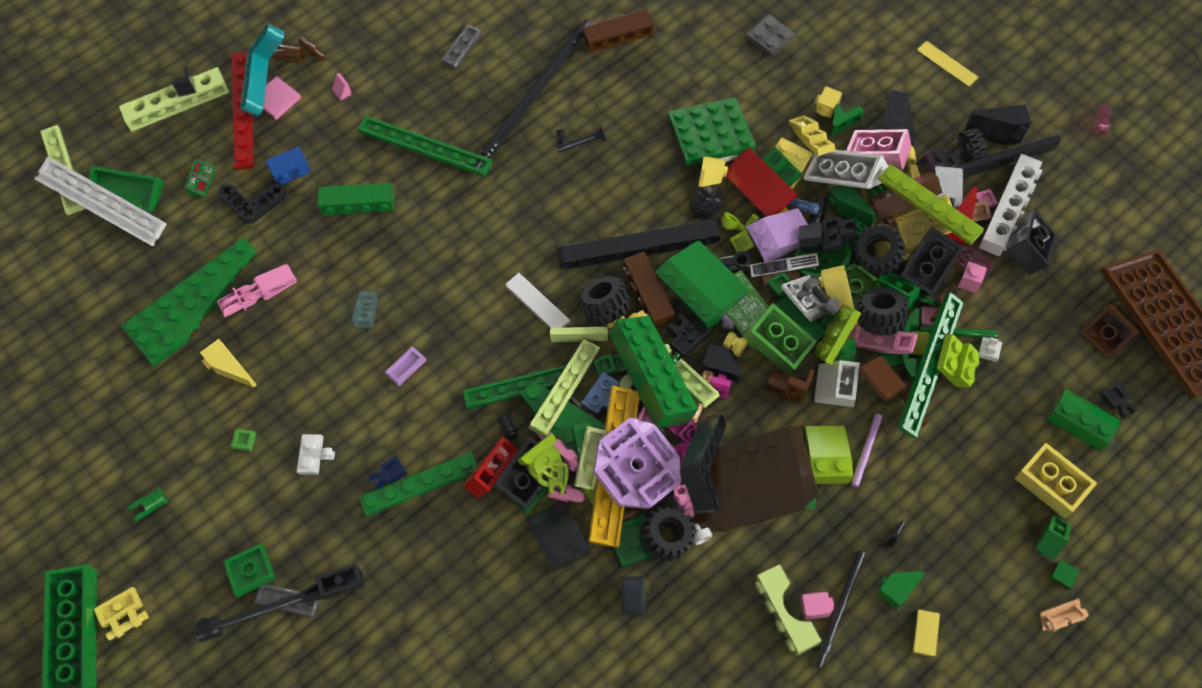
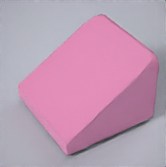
[332,73,351,100]

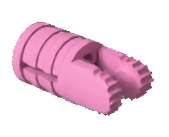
[548,484,586,503]

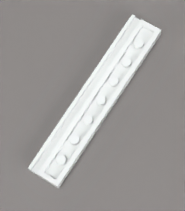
[35,157,167,246]

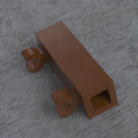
[869,172,943,226]

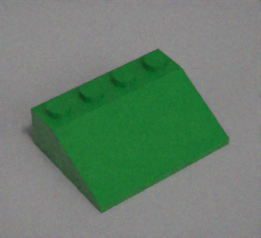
[655,240,750,329]

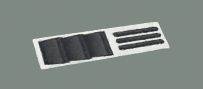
[750,253,819,277]

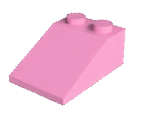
[846,129,911,170]

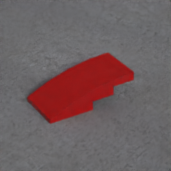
[726,147,797,217]

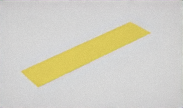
[917,41,979,86]

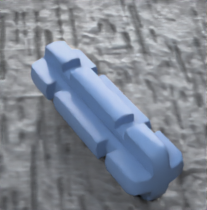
[787,199,820,214]

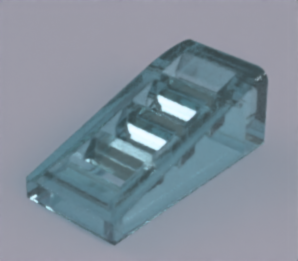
[352,291,379,328]

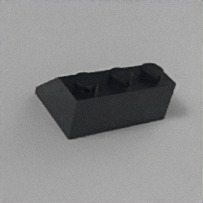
[491,436,547,509]

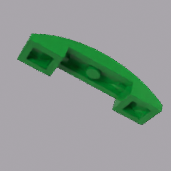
[901,308,919,385]

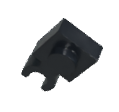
[1099,382,1137,419]

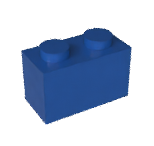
[266,146,311,184]

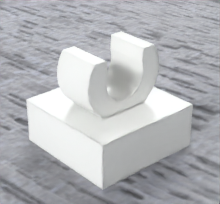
[978,337,1002,362]

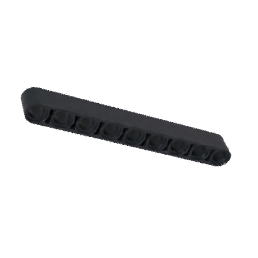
[556,220,721,270]

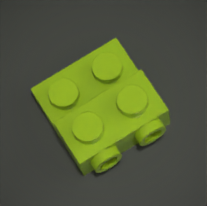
[937,334,979,387]

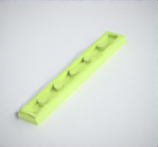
[40,125,85,215]
[528,339,600,437]

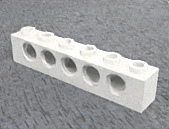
[979,154,1042,257]

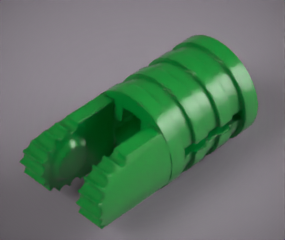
[126,487,168,522]

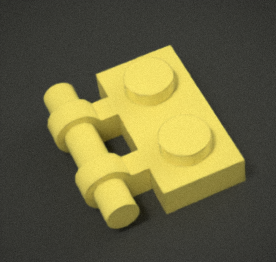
[94,587,149,641]

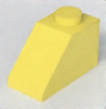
[699,157,728,187]

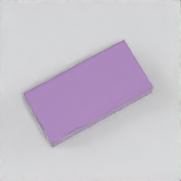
[385,346,427,386]

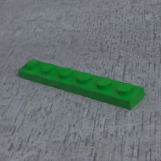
[359,452,477,517]

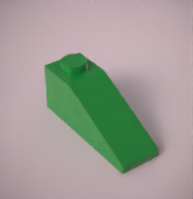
[827,185,876,228]

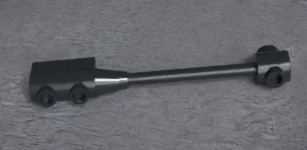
[194,563,365,643]

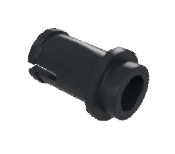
[498,414,519,440]

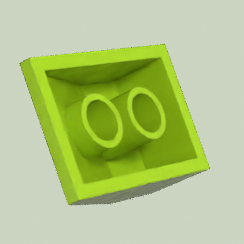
[805,426,853,484]

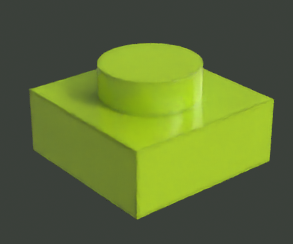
[730,229,755,252]

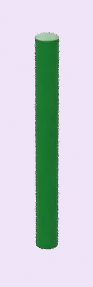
[919,326,998,338]

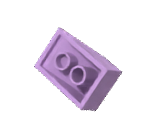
[746,208,808,262]

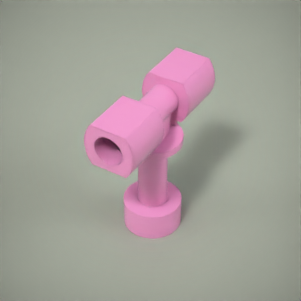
[673,484,695,518]

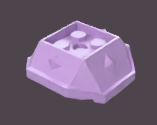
[593,417,681,509]

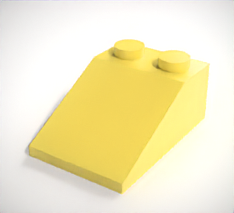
[775,137,813,191]

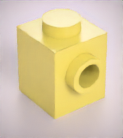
[814,86,842,119]

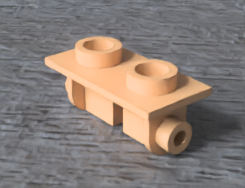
[1040,599,1088,632]

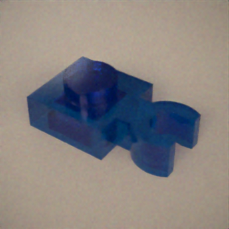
[369,456,407,489]

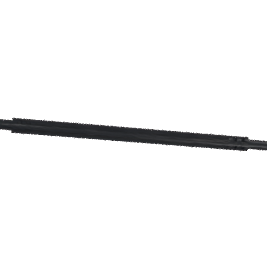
[473,19,591,168]

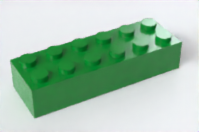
[609,316,699,428]
[42,564,97,688]

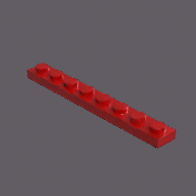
[232,51,254,170]

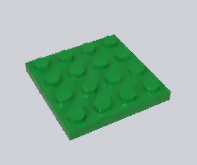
[668,97,756,166]

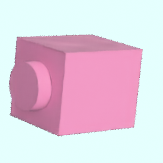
[958,261,987,294]
[800,592,834,620]

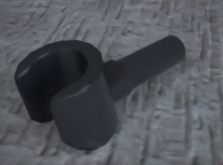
[885,521,905,547]

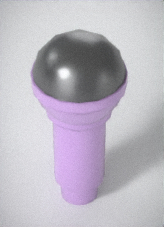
[721,314,736,332]

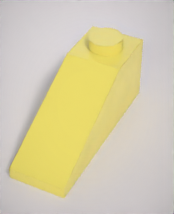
[818,265,858,325]
[200,339,257,388]

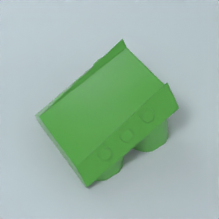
[845,263,879,311]

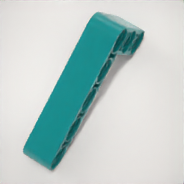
[240,24,284,117]

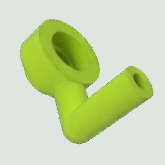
[721,212,759,232]

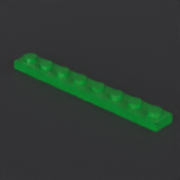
[358,116,492,177]
[897,292,964,438]

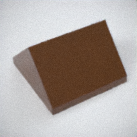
[858,356,906,402]

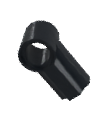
[718,251,750,274]

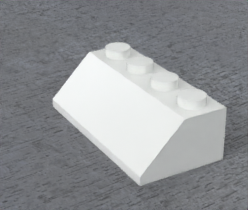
[803,150,888,189]

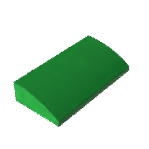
[88,166,164,213]

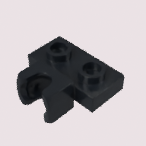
[823,216,858,254]
[667,314,711,358]

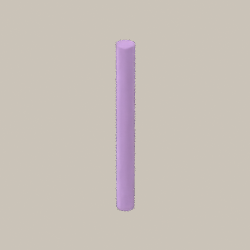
[851,414,883,487]

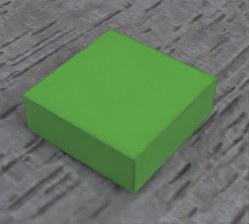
[231,429,257,452]

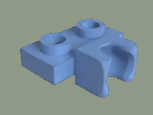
[581,372,619,416]

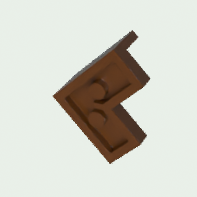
[765,369,814,405]

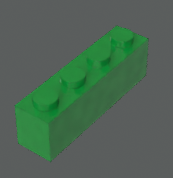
[318,183,394,216]

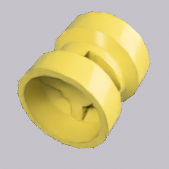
[722,332,748,357]

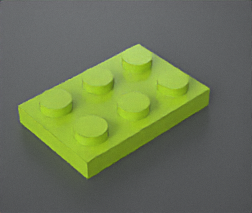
[815,304,861,365]

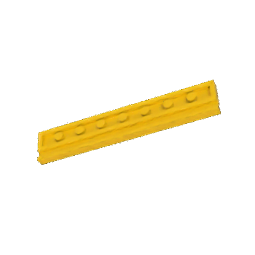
[588,385,640,548]

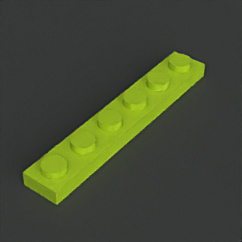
[878,164,984,245]

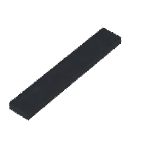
[961,135,1061,178]

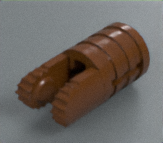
[271,45,304,63]

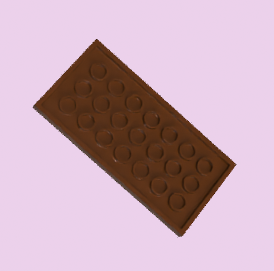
[1100,249,1202,400]

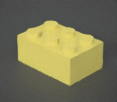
[1014,443,1097,519]

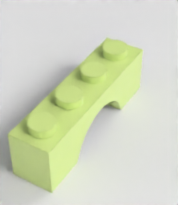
[755,564,821,656]

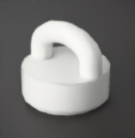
[693,524,713,545]

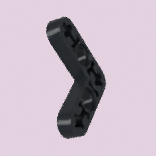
[219,183,287,224]

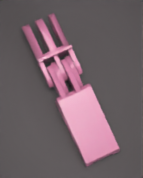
[217,264,297,317]

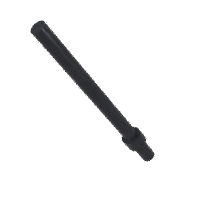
[814,551,866,669]

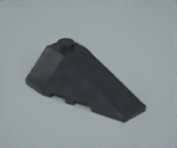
[880,90,915,147]

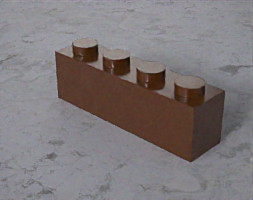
[583,9,654,53]
[622,252,675,329]

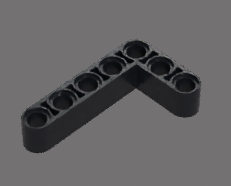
[681,414,726,514]

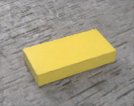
[912,610,940,657]

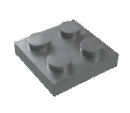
[746,14,795,57]

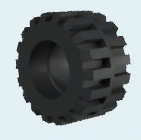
[854,223,906,275]
[578,276,631,325]
[857,287,908,336]
[639,505,695,562]

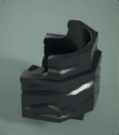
[689,183,725,219]

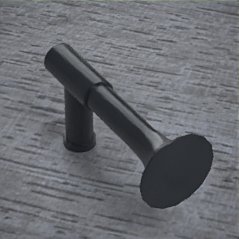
[556,125,606,153]

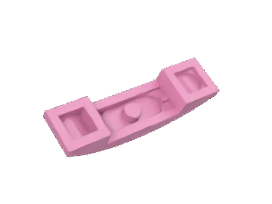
[848,325,918,354]

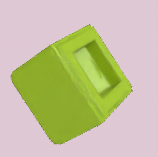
[910,331,930,356]

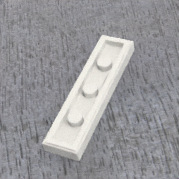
[505,273,570,329]

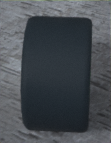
[622,576,645,615]

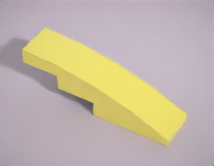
[788,116,836,156]

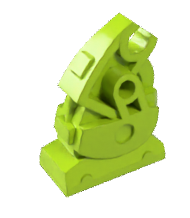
[517,433,568,495]

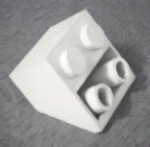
[781,275,829,322]
[814,360,860,407]

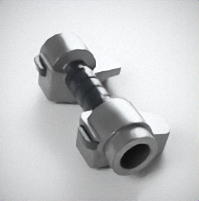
[800,277,840,316]

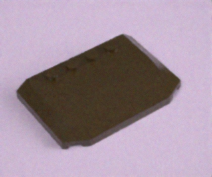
[696,426,820,533]

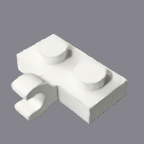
[297,435,335,475]

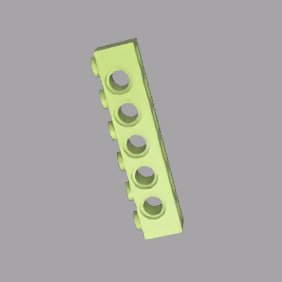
[119,67,230,131]

